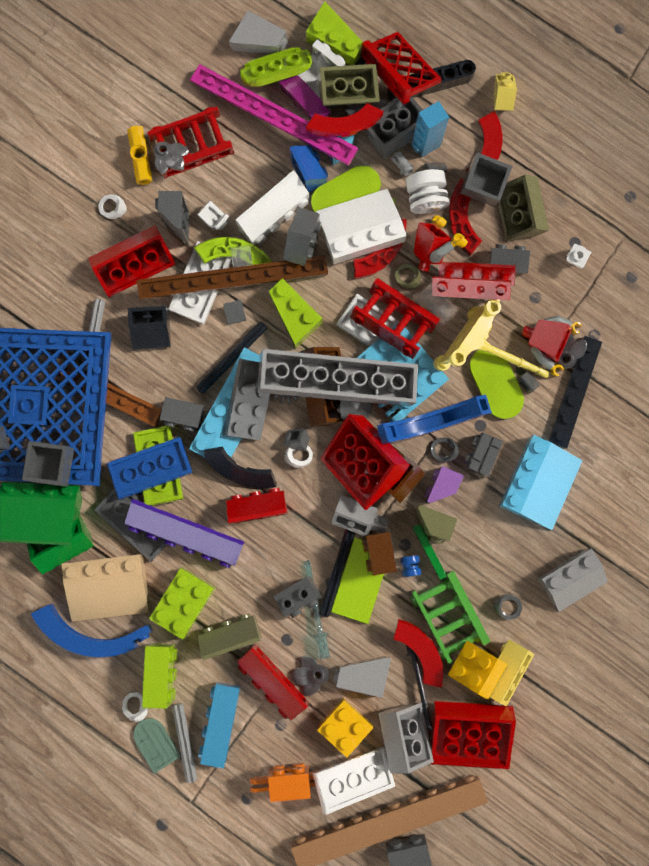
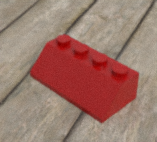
[88,225,176,298]
[237,644,309,720]

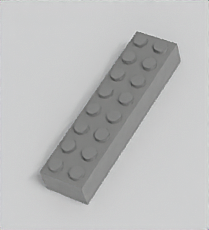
[257,349,418,407]

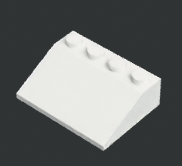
[316,189,407,264]

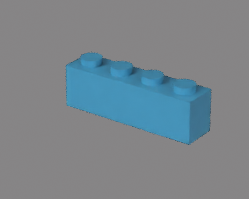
[412,101,449,157]
[198,682,241,769]

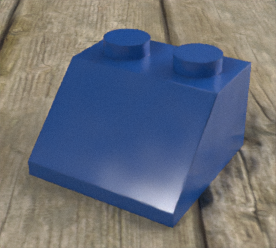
[290,145,328,192]

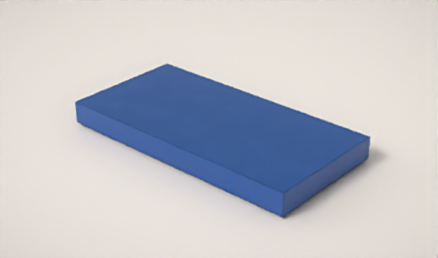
[107,437,193,500]

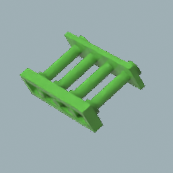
[410,571,491,663]

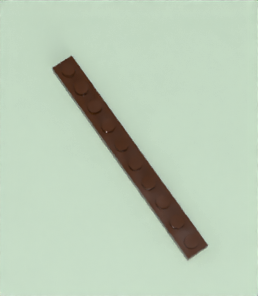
[136,255,328,300]

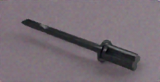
[406,645,433,730]

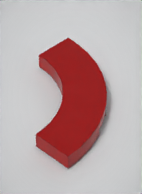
[306,103,384,137]
[466,111,503,172]
[449,178,483,256]
[353,219,407,279]
[393,619,443,688]

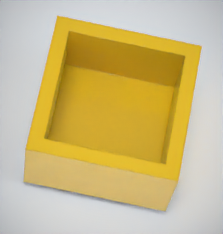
[448,641,508,699]
[317,697,374,758]

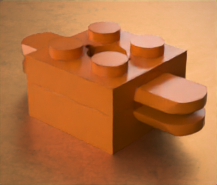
[249,763,318,802]

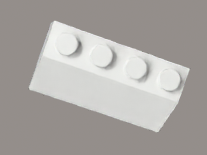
[236,170,309,245]

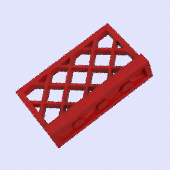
[361,31,441,105]

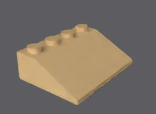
[62,554,150,622]

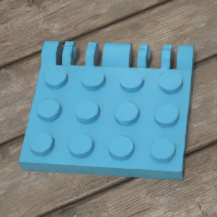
[357,323,449,422]

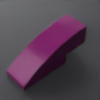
[278,75,331,119]

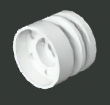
[405,169,450,214]

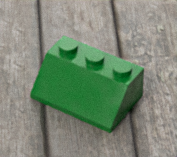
[27,513,94,575]

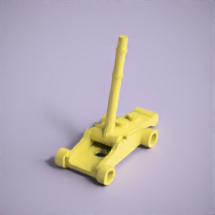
[433,299,549,378]

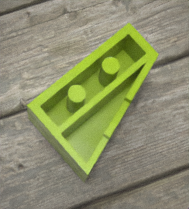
[306,1,362,66]
[269,278,323,349]

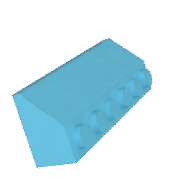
[189,347,260,458]

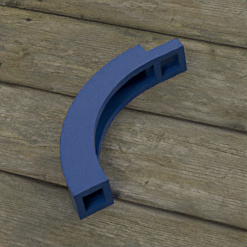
[377,395,492,444]
[31,604,153,657]

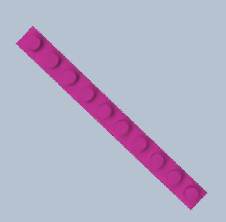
[190,64,358,166]

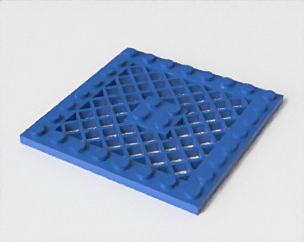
[0,328,112,486]

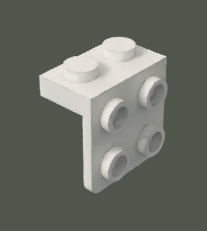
[298,40,345,98]

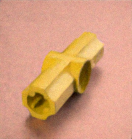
[127,125,153,185]

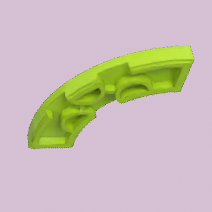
[193,237,272,265]

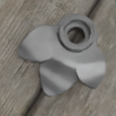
[153,142,189,174]
[558,334,587,369]
[291,656,329,696]

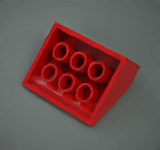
[320,414,410,510]
[430,701,516,769]

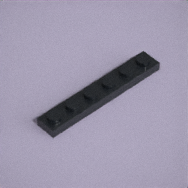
[548,336,602,449]

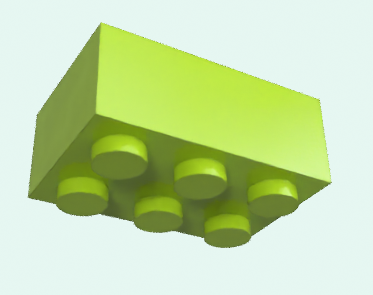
[149,568,216,640]
[142,643,178,709]

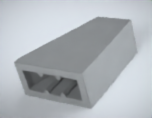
[229,11,288,54]
[333,656,391,698]

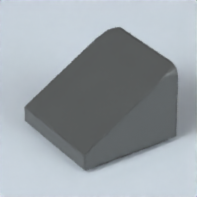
[426,162,447,174]
[223,300,246,325]
[518,371,540,394]
[283,428,310,451]

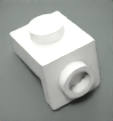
[196,201,229,230]
[566,243,591,269]

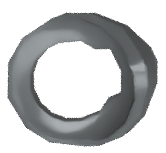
[431,438,459,463]
[493,594,522,620]

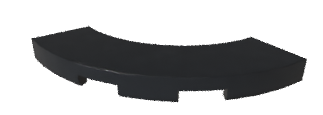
[203,446,277,488]

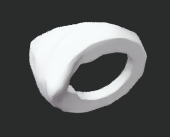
[99,194,127,219]
[284,446,313,468]
[122,692,148,722]

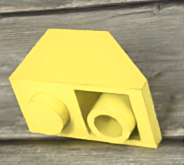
[494,72,517,111]

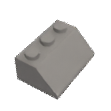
[537,548,608,612]
[378,703,434,774]

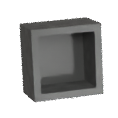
[460,152,513,207]
[283,207,322,266]
[22,441,74,487]

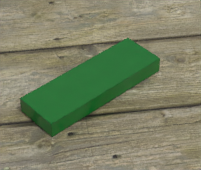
[412,524,447,580]

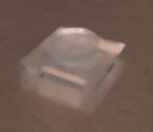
[230,245,253,267]

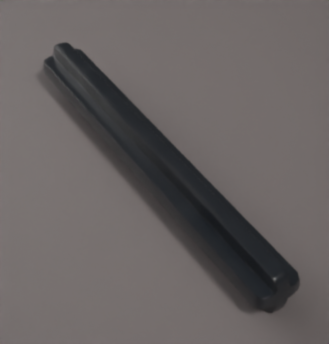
[196,321,267,394]
[319,529,355,618]

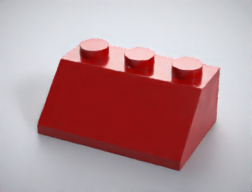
[226,488,288,524]

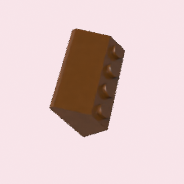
[299,347,344,427]

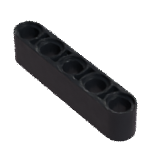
[387,60,476,101]

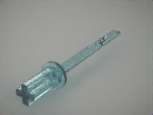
[304,560,330,659]

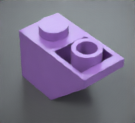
[424,466,464,504]

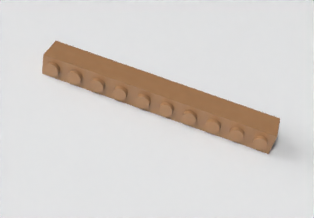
[291,775,488,866]

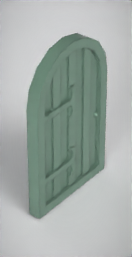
[134,718,181,774]

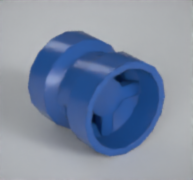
[400,555,421,577]

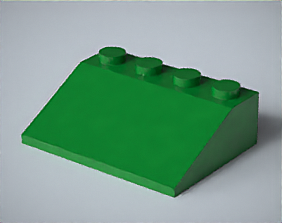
[0,482,83,545]

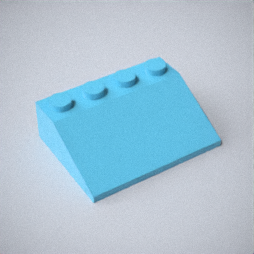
[499,435,582,530]

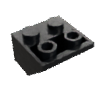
[127,305,171,350]

